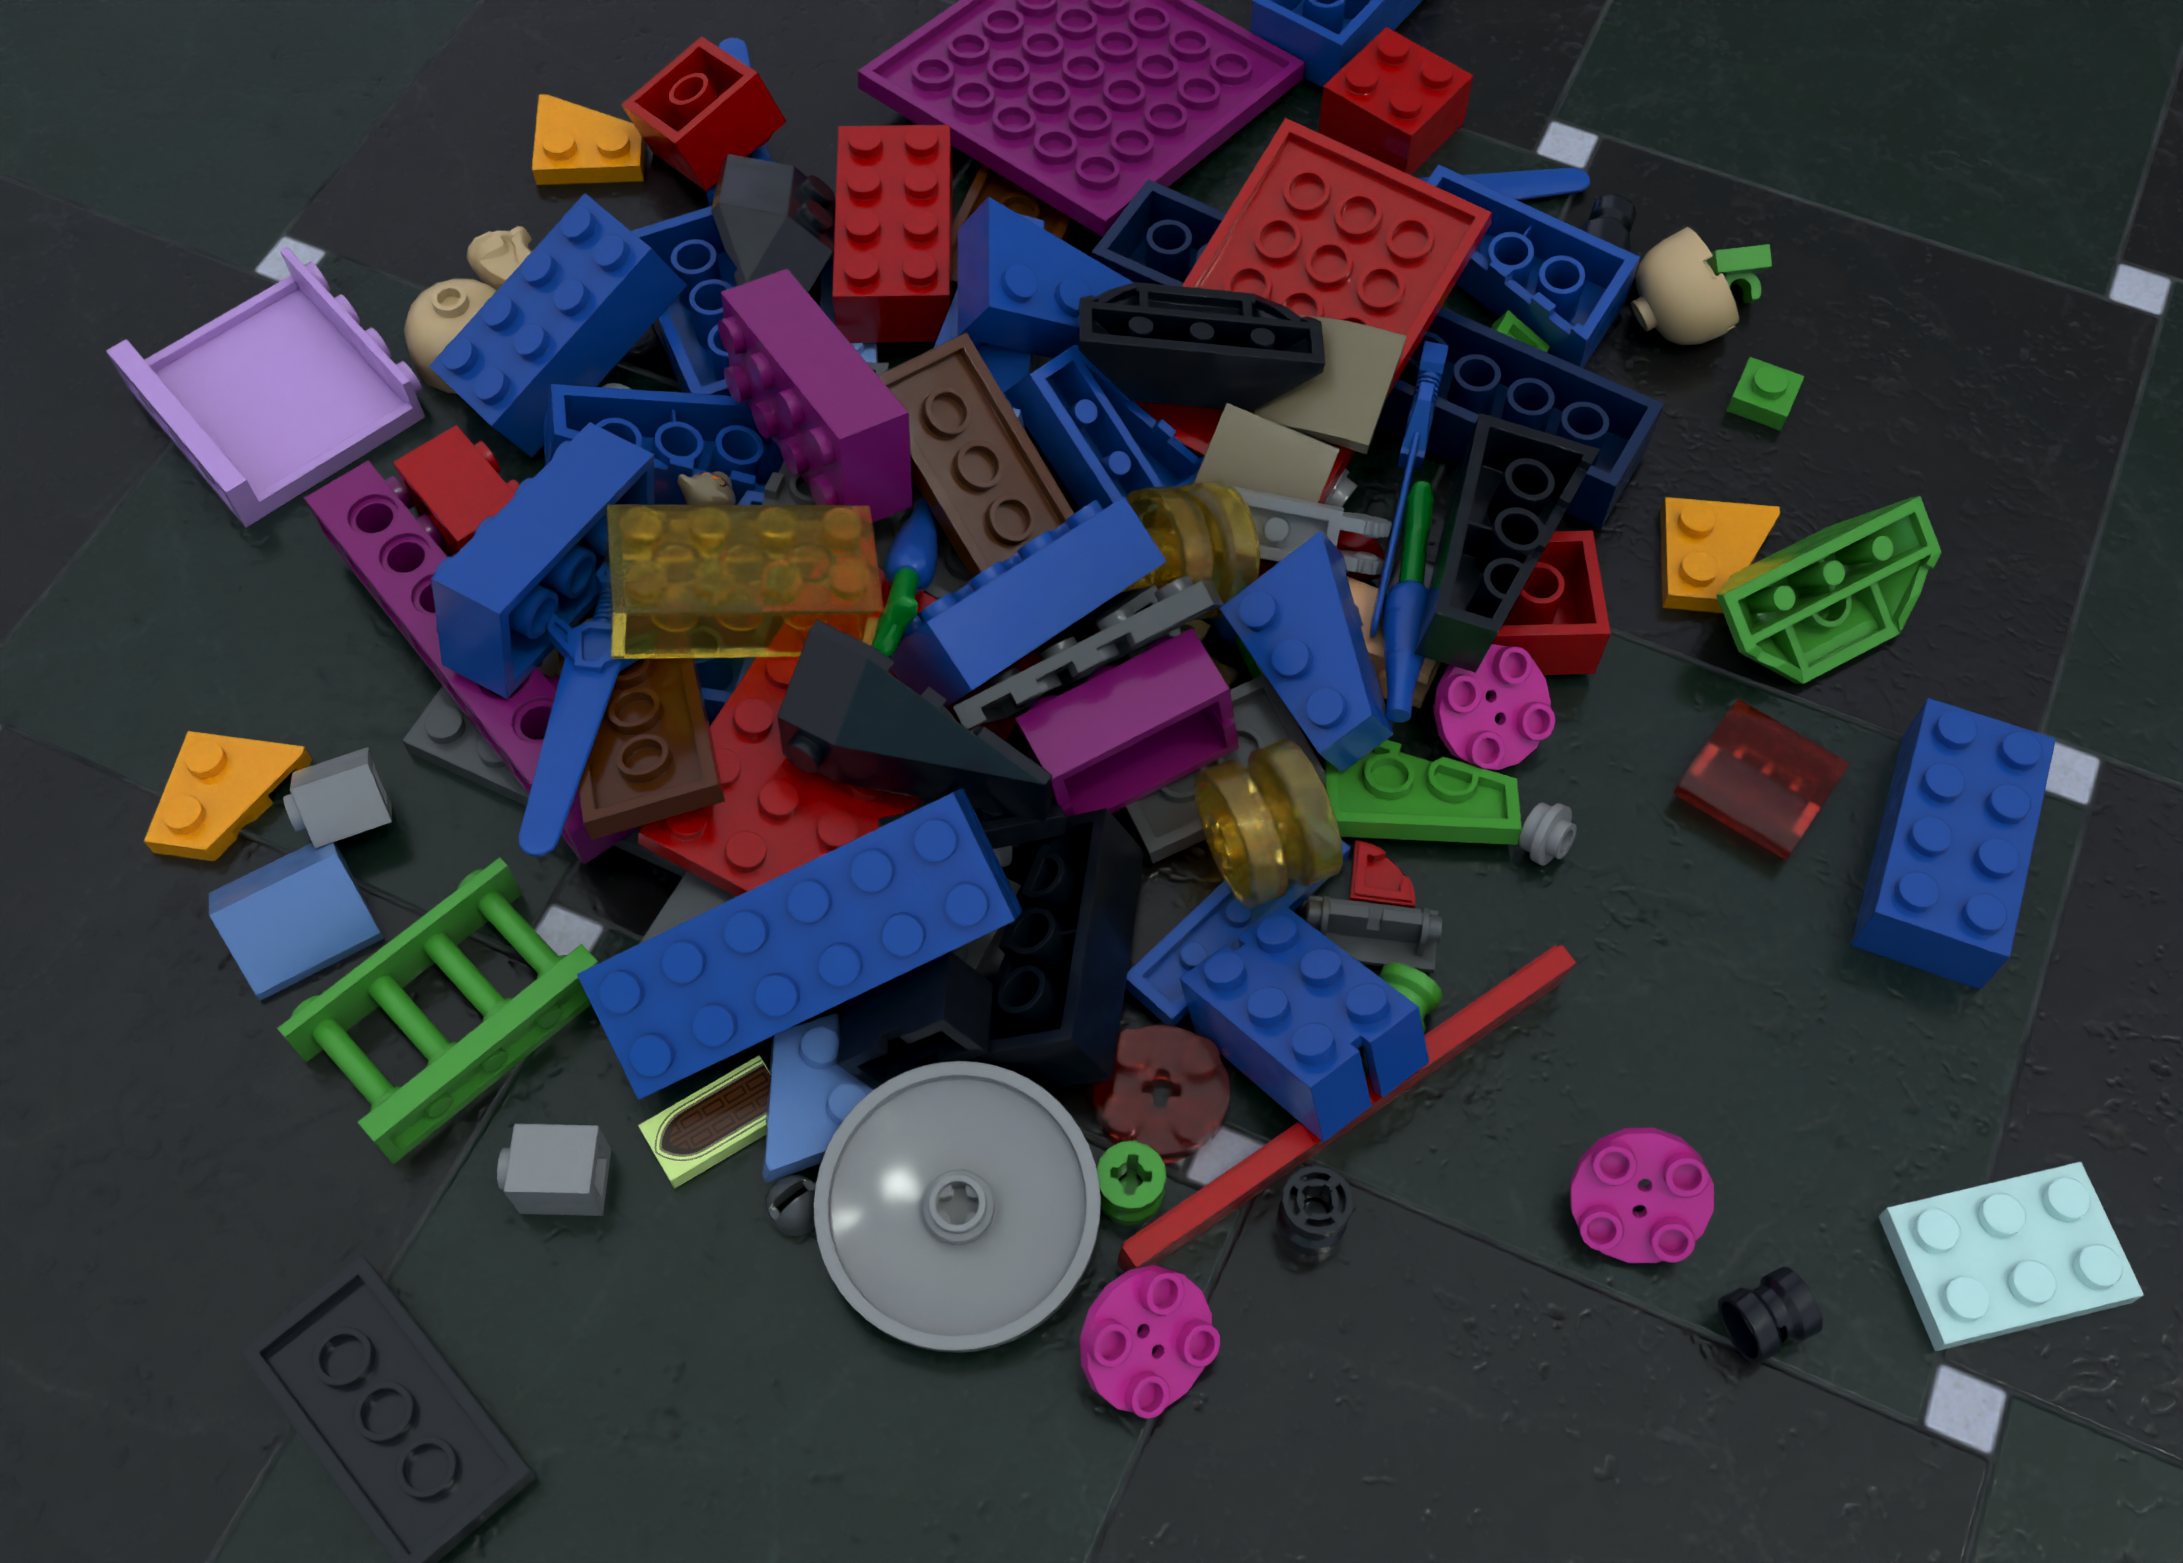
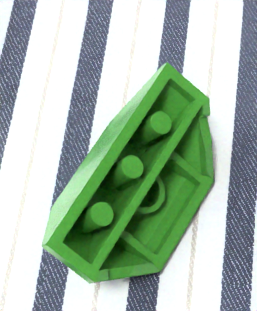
[1716,496,1942,684]

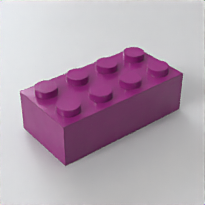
[718,269,912,533]

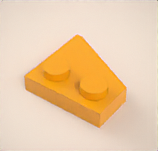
[532,94,646,185]
[1660,497,1780,613]
[144,731,312,862]

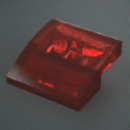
[1673,699,1850,860]

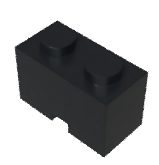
[836,951,993,1090]

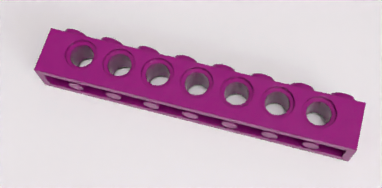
[304,460,643,865]

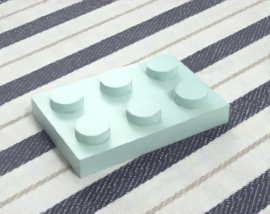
[1878,1162,2144,1352]

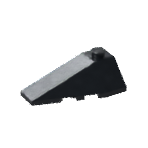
[777,620,1052,821]

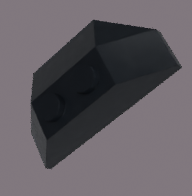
[711,154,836,293]
[1078,282,1325,412]

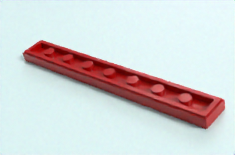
[1117,944,1577,1273]

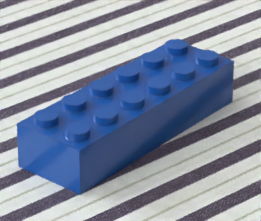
[577,788,1023,1100]

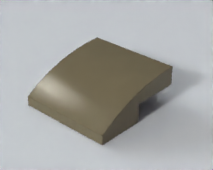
[1254,315,1407,454]
[1177,403,1340,565]

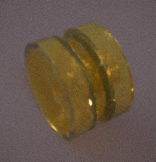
[1122,481,1260,620]
[1194,738,1343,908]

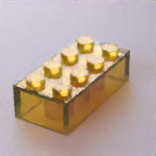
[605,505,883,659]

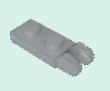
[1210,484,1392,575]

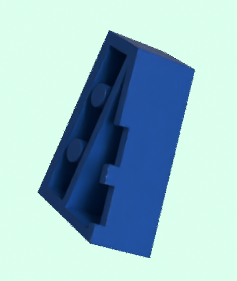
[958,197,1134,359]
[1004,344,1205,522]
[1219,531,1394,772]

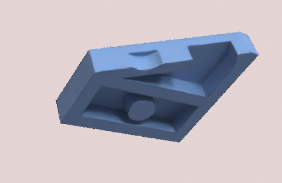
[762,1013,873,1183]

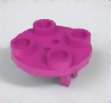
[1432,644,1555,770]
[1570,1127,1714,1263]
[1079,1265,1220,1419]

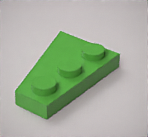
[1323,740,1522,845]

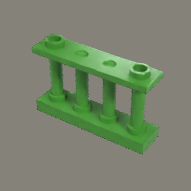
[277,857,599,1165]

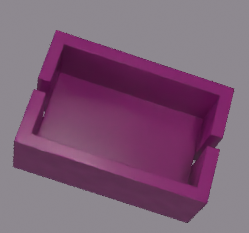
[1015,628,1239,817]

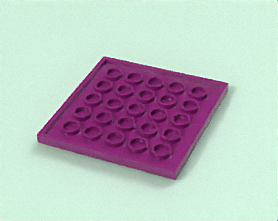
[857,0,1305,237]

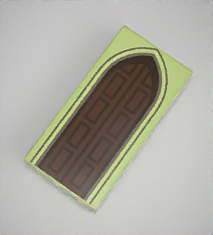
[638,1055,771,1189]

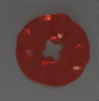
[1093,1025,1230,1163]

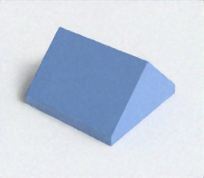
[208,841,384,1001]

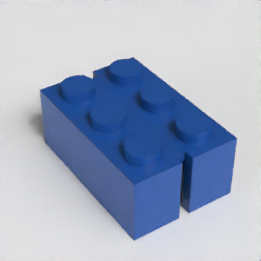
[1179,904,1429,1142]

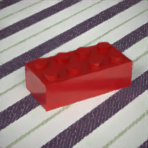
[832,125,953,343]

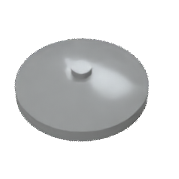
[814,1061,1101,1353]

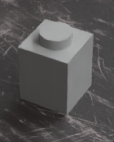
[283,747,392,848]
[497,1124,612,1216]

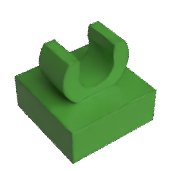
[1706,244,1772,304]

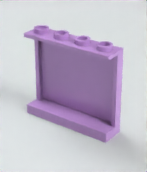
[106,247,425,528]

